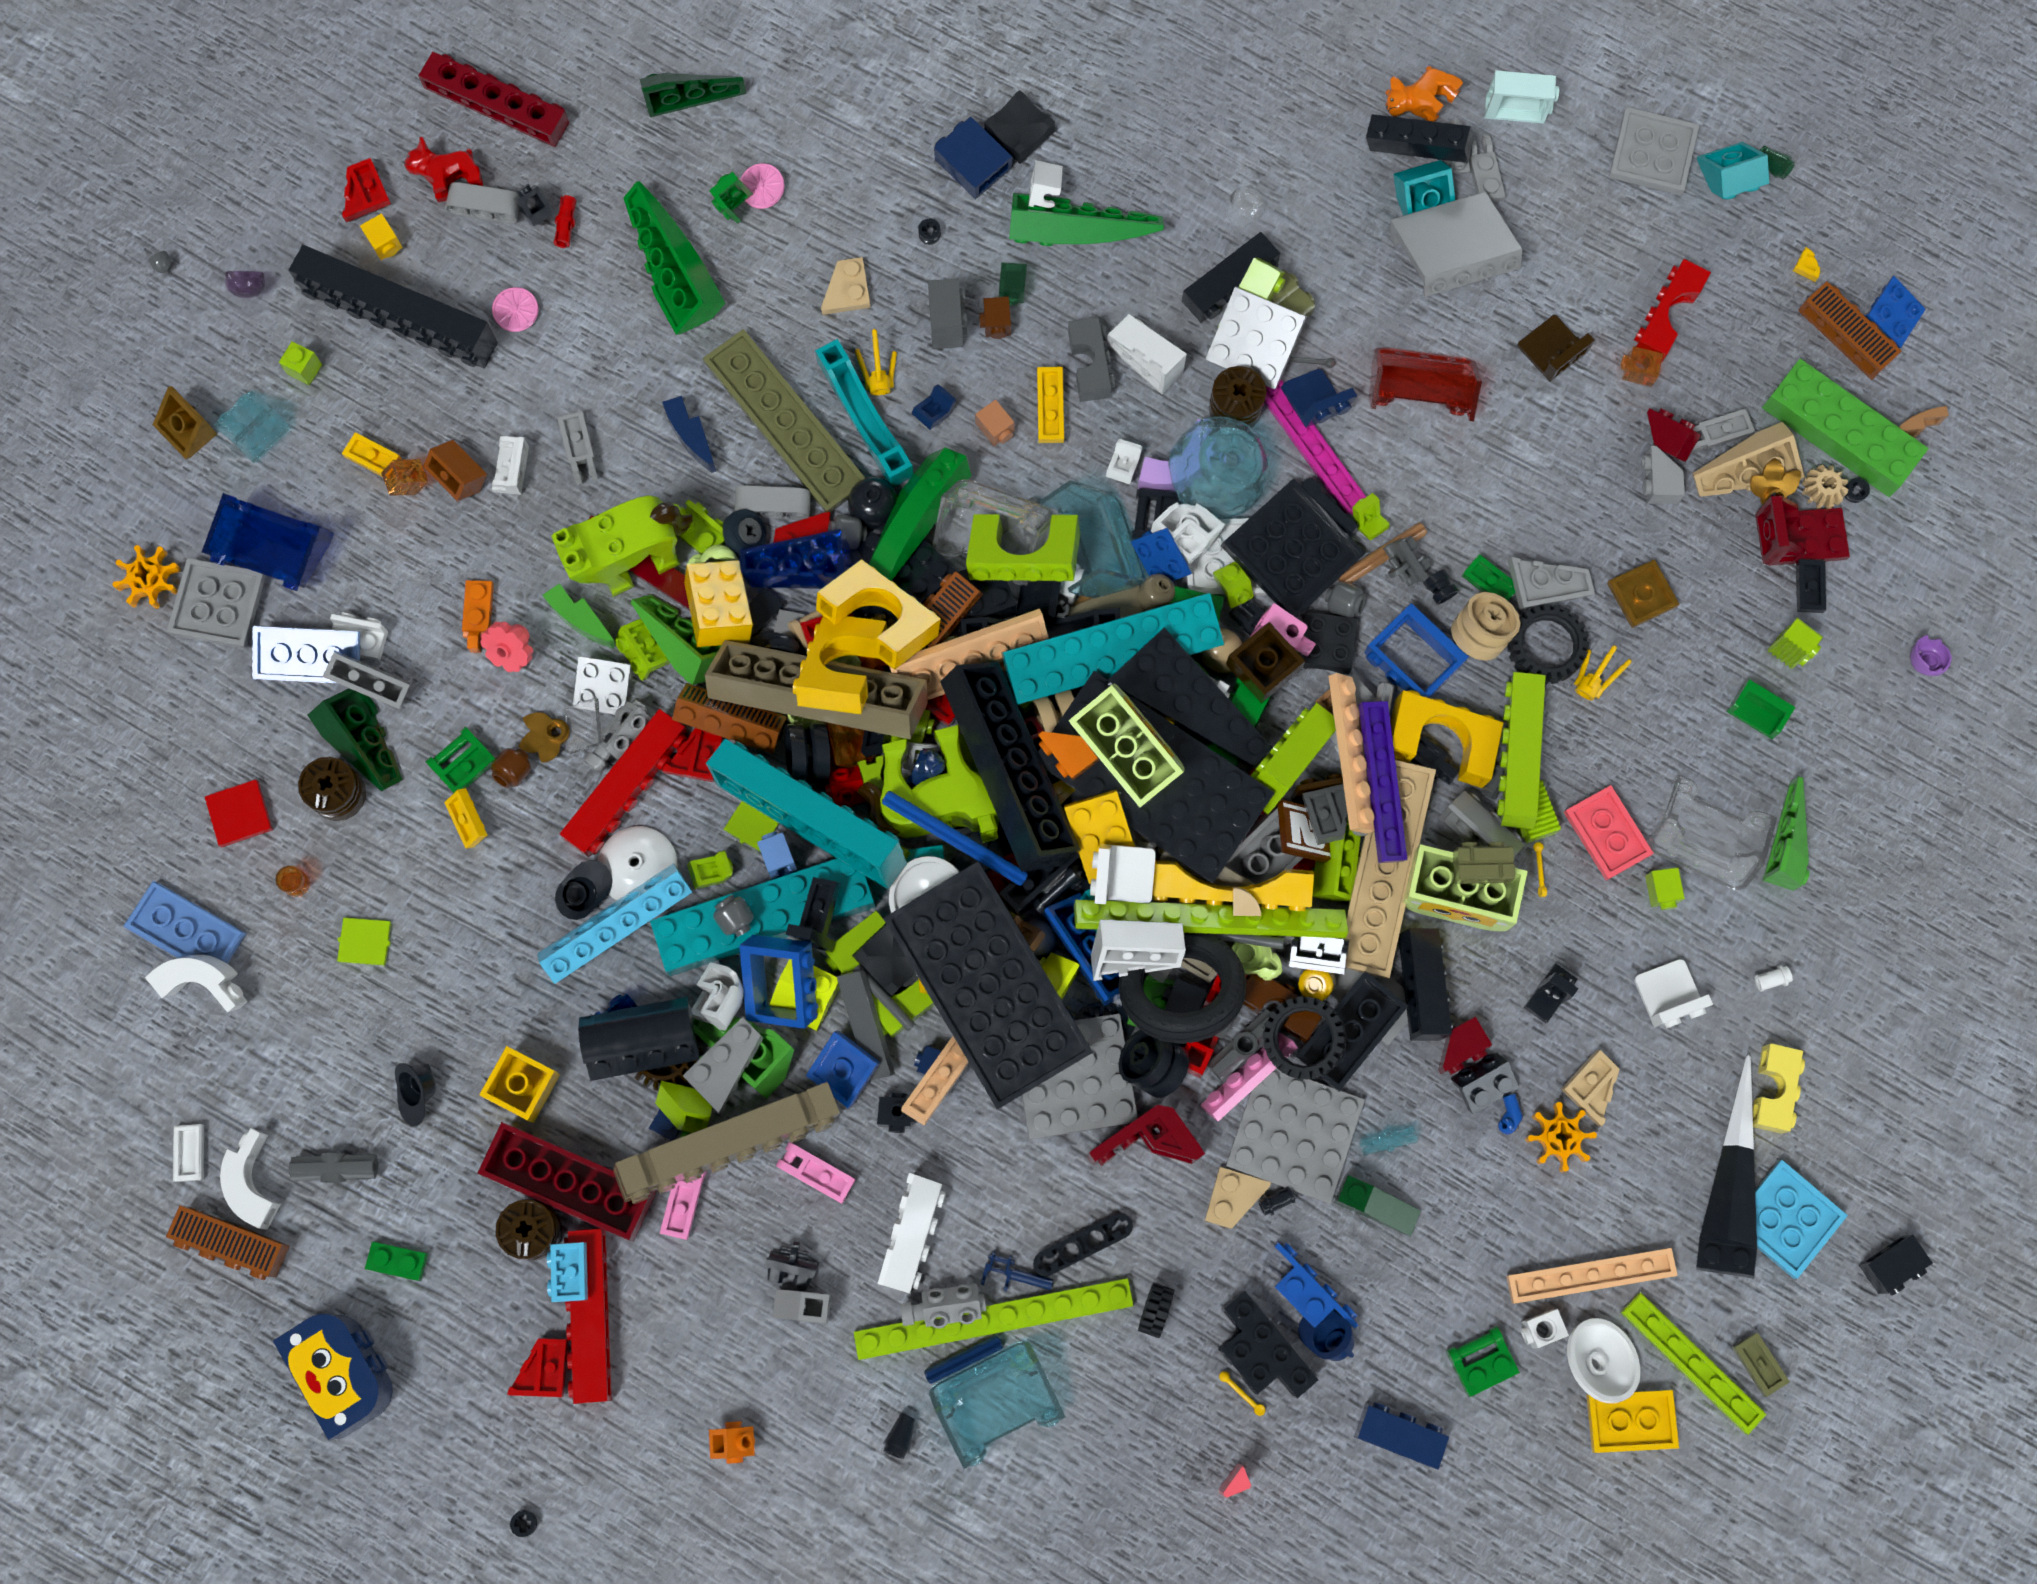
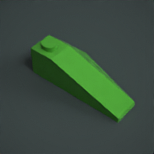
[631,595,722,685]
[1762,776,1810,891]
[693,1016,794,1099]

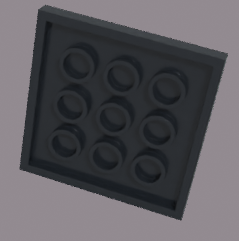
[1220,478,1365,618]
[816,522,959,629]

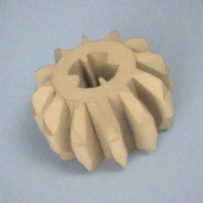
[1802,464,1848,509]

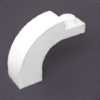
[145,955,248,1013]
[220,1128,281,1230]

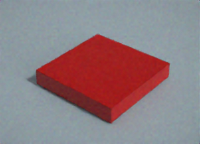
[205,779,273,848]

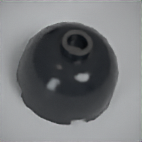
[848,477,898,531]

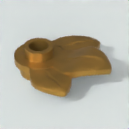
[1750,458,1801,506]
[519,712,570,763]

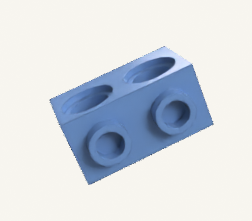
[757,832,798,880]

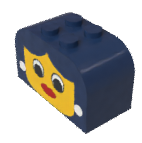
[273,1314,393,1440]

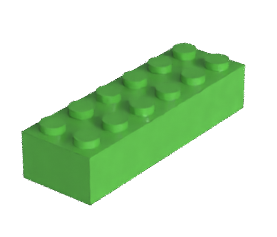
[1762,359,1929,497]

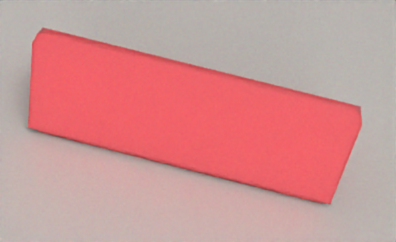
[1218,1463,1251,1498]

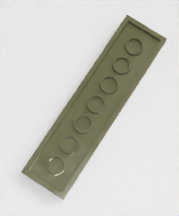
[702,329,865,513]

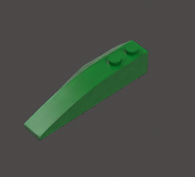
[623,181,726,335]
[1009,193,1164,246]
[868,447,972,581]

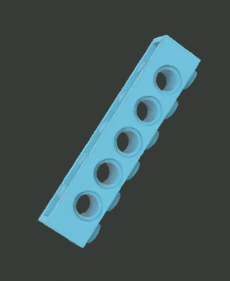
[537,863,692,984]

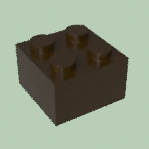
[1226,622,1305,704]

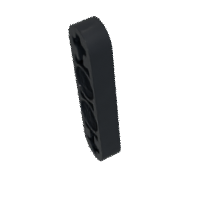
[1033,1214,1133,1277]

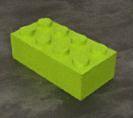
[1251,702,1336,814]

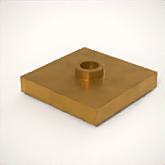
[1607,559,1680,628]

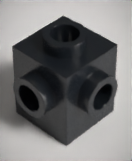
[877,1093,917,1133]

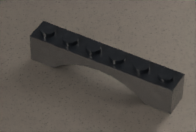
[961,608,1120,639]

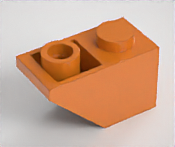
[1038,731,1099,780]

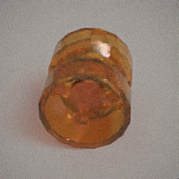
[275,866,310,897]

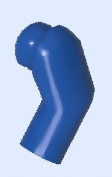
[1498,1094,1523,1134]

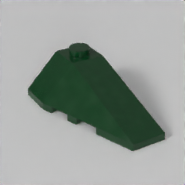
[640,73,746,118]
[307,688,403,792]

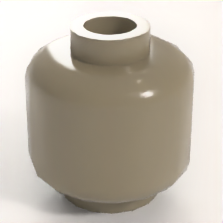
[1137,573,1175,610]

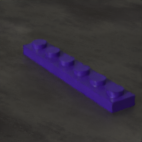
[1359,701,1408,863]

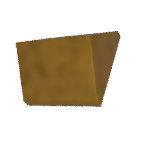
[152,386,217,459]

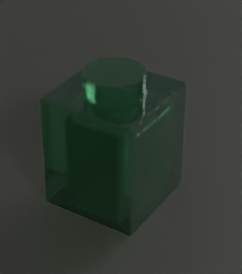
[999,262,1027,305]

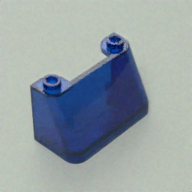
[202,493,335,591]

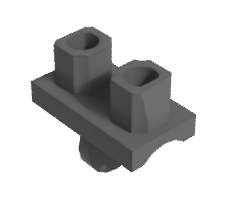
[1383,536,1431,587]

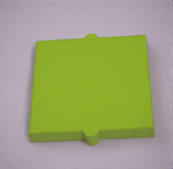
[723,801,779,852]
[337,918,391,966]

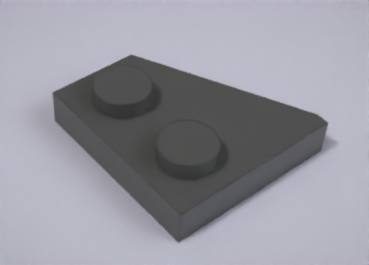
[1302,784,1348,845]

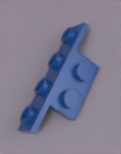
[1274,1242,1358,1329]

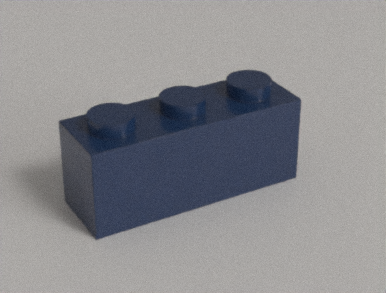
[1354,1402,1449,1470]

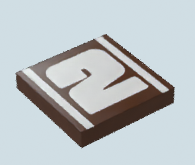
[1277,800,1331,863]

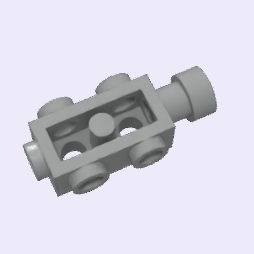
[583,700,651,773]
[900,1284,986,1328]

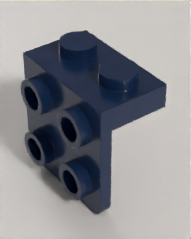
[1281,369,1357,428]

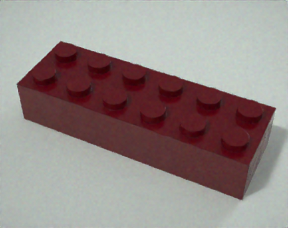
[477,1122,658,1242]

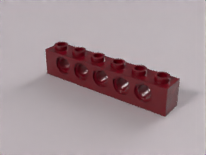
[418,51,569,147]

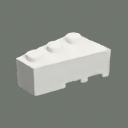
[1107,314,1187,394]
[1091,920,1186,981]

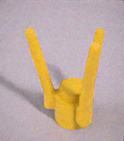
[855,329,897,396]
[1574,645,1632,701]

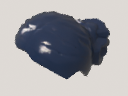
[906,748,945,787]

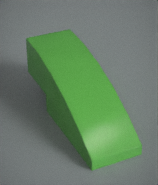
[542,583,616,649]

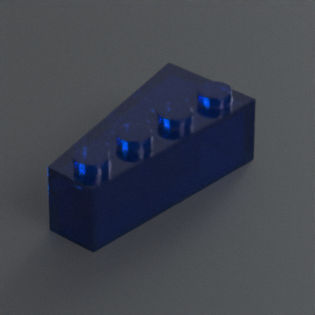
[739,529,851,589]

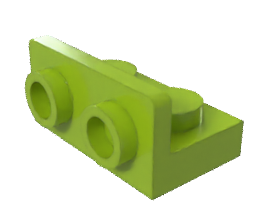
[677,499,726,555]
[615,618,670,681]

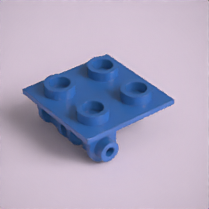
[1865,276,1926,348]
[1130,528,1192,581]

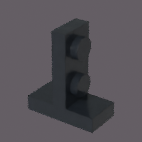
[786,877,841,952]
[1523,963,1579,1024]

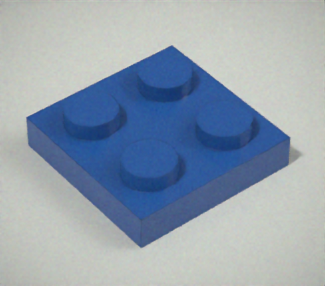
[806,1030,881,1108]

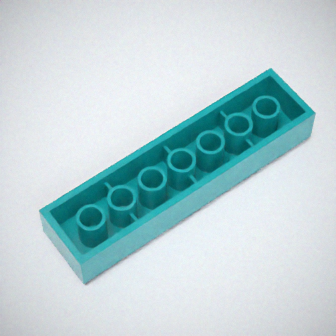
[1001,593,1224,704]
[706,739,907,889]
[650,859,875,977]

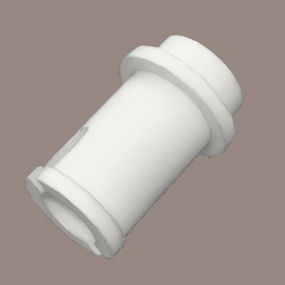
[1754,965,1793,992]

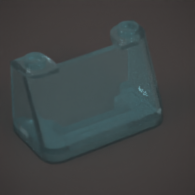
[929,1341,1065,1469]

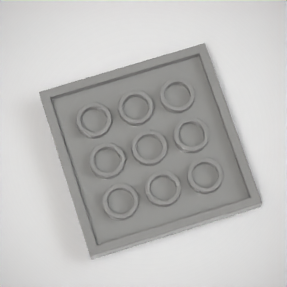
[1022,1014,1138,1140]
[1225,1068,1365,1204]

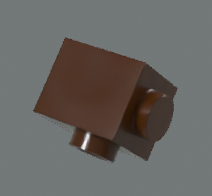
[979,297,1011,339]

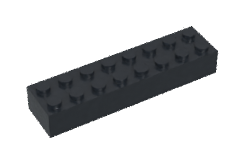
[288,244,498,369]
[940,662,1081,872]

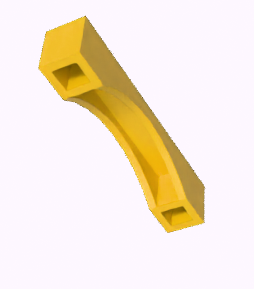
[1152,860,1314,911]

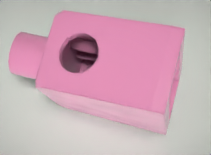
[1250,603,1316,657]

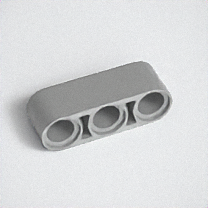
[445,182,520,224]
[734,485,811,520]

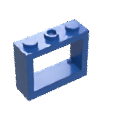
[1364,603,1469,698]
[739,935,819,1029]

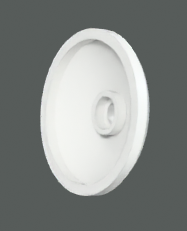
[597,826,678,901]
[889,856,959,913]
[1567,1318,1640,1404]

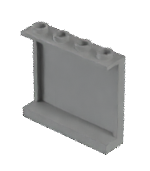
[1390,192,1522,297]

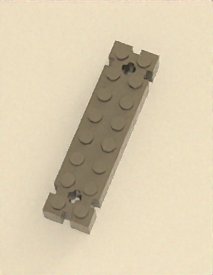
[613,1082,840,1204]

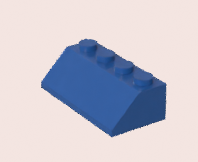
[1044,893,1120,1006]

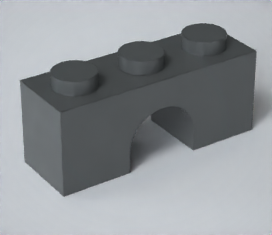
[1068,317,1115,402]

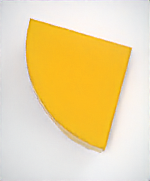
[1793,247,1820,282]

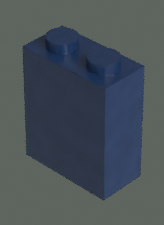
[934,116,1012,200]

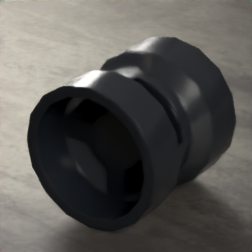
[1423,569,1459,605]

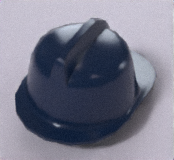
[1298,1310,1355,1361]

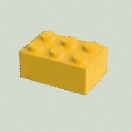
[684,560,753,647]

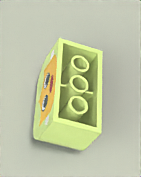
[1069,683,1185,807]
[1403,844,1528,931]

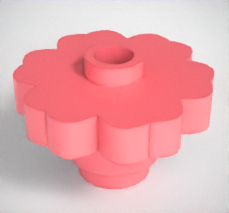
[480,621,533,672]

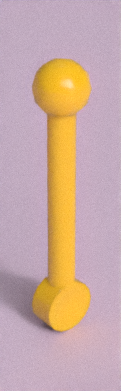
[1533,842,1547,897]
[1219,1371,1265,1416]

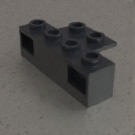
[1218,1291,1319,1399]

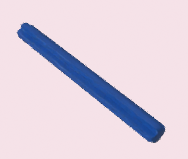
[882,791,1028,885]

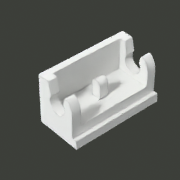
[1028,160,1063,208]
[492,436,529,495]

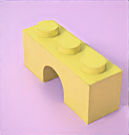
[1752,1043,1805,1134]

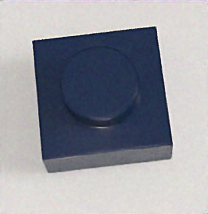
[649,1109,681,1141]

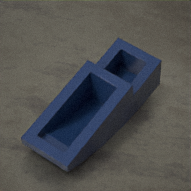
[662,396,717,473]

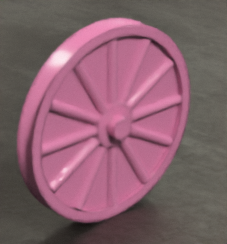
[741,163,785,209]
[492,287,539,332]

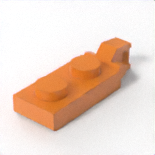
[462,580,494,653]

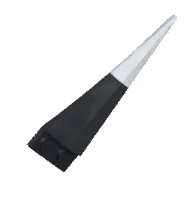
[1696,1054,1757,1278]

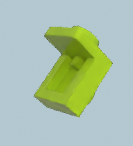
[1352,493,1390,540]
[1213,562,1253,608]
[687,851,733,889]

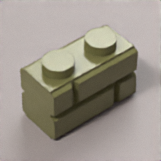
[1453,842,1515,884]

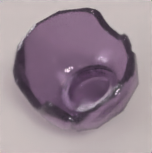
[225,271,265,299]

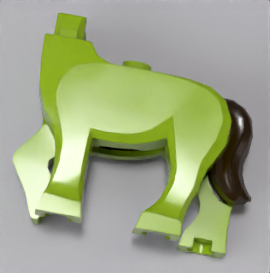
[551,495,693,597]
[856,725,999,843]

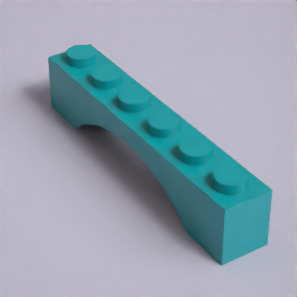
[815,338,913,487]

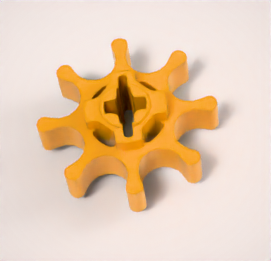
[112,545,181,609]
[1525,1102,1597,1173]

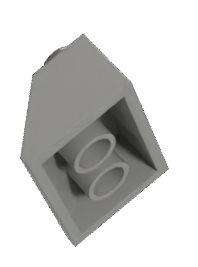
[1438,790,1524,857]
[1226,807,1302,884]

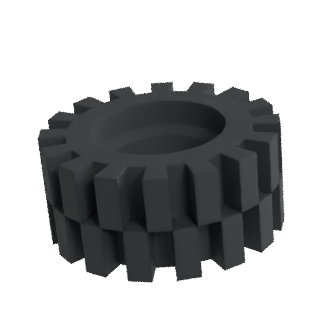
[1138,1282,1175,1338]

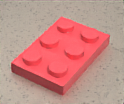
[1563,785,1654,881]

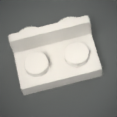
[330,612,388,661]

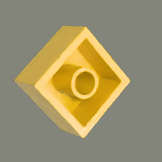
[479,1046,561,1123]

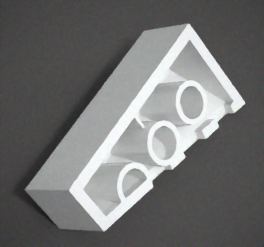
[878,1173,946,1294]

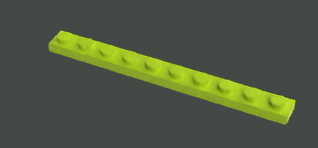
[1074,900,1348,938]
[853,1278,1133,1360]

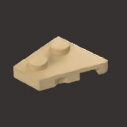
[821,257,871,315]
[1561,1050,1620,1126]
[1204,1167,1271,1229]

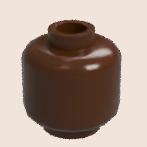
[491,748,531,788]

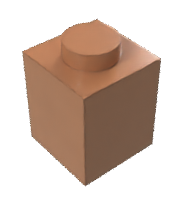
[975,399,1015,446]

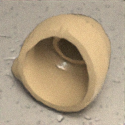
[1199,628,1242,674]

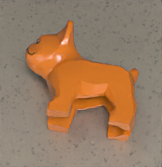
[1385,66,1463,122]

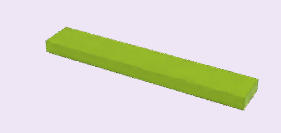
[1620,1292,1767,1435]

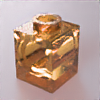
[1620,346,1663,387]
[381,459,429,496]

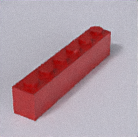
[559,708,688,858]
[564,1229,612,1404]

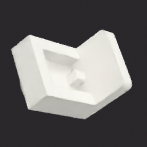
[1106,439,1142,484]

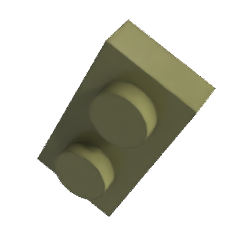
[1732,1333,1790,1397]

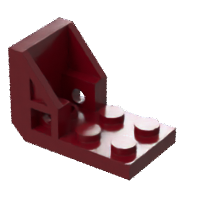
[1755,496,1850,566]
[1087,1105,1205,1166]

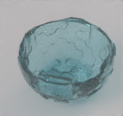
[1168,417,1270,519]

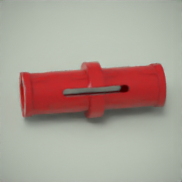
[553,195,577,248]

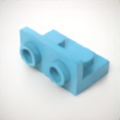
[547,1242,588,1302]

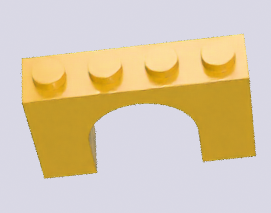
[816,559,941,670]
[793,616,887,714]
[1390,690,1504,788]

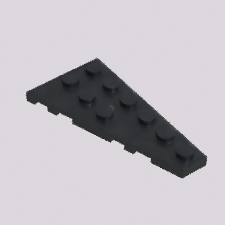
[1104,628,1272,767]

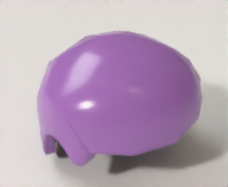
[1909,635,1952,676]

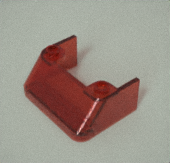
[1369,348,1482,422]

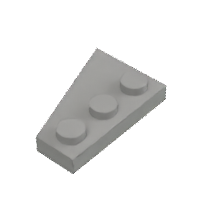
[1507,557,1595,610]
[683,1017,763,1116]

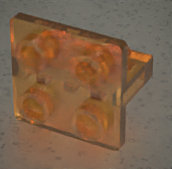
[825,722,874,772]

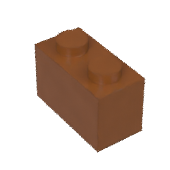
[423,440,487,502]

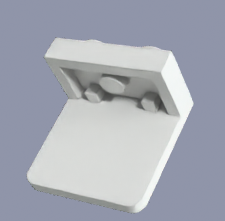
[1090,844,1156,904]
[1634,959,1713,1029]

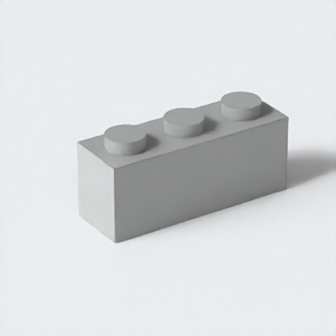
[322,650,410,709]

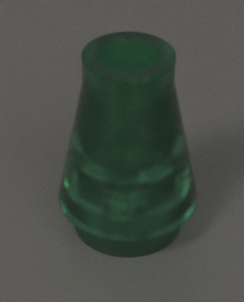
[1759,145,1795,180]

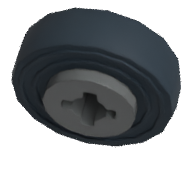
[722,509,767,557]

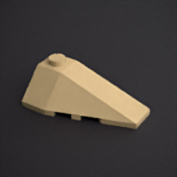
[1692,422,1805,497]

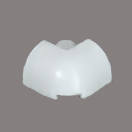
[1151,503,1225,566]
[691,962,744,1031]

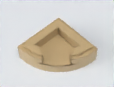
[1233,887,1261,916]

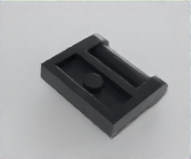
[1131,488,1183,540]
[1032,863,1086,914]

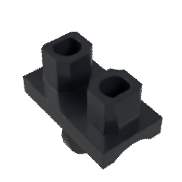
[765,1240,820,1290]

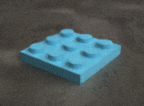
[1755,1160,1848,1279]

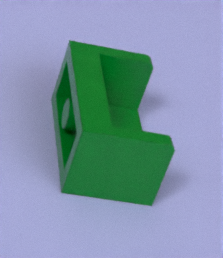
[1726,679,1796,739]

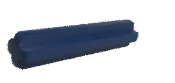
[924,1335,1003,1384]

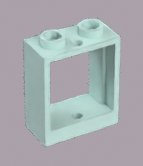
[1484,70,1559,124]

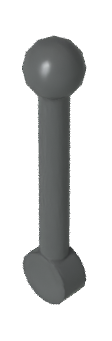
[1287,356,1335,368]

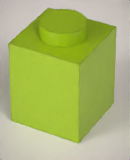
[278,341,322,385]
[1645,868,1685,910]

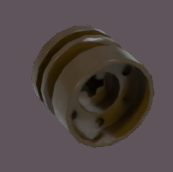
[1208,366,1267,433]
[298,756,366,821]
[495,1200,563,1260]

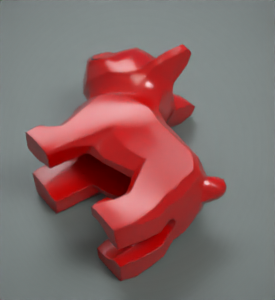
[404,137,483,203]

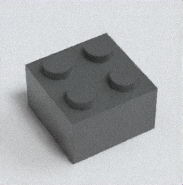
[928,278,967,349]

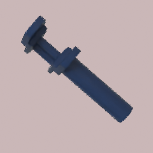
[981,1250,1053,1292]

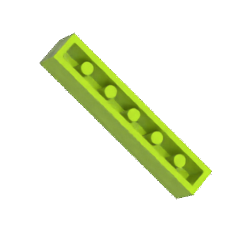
[1497,672,1546,829]

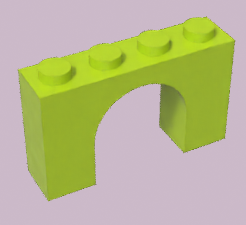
[966,514,1080,582]
[825,911,935,1039]

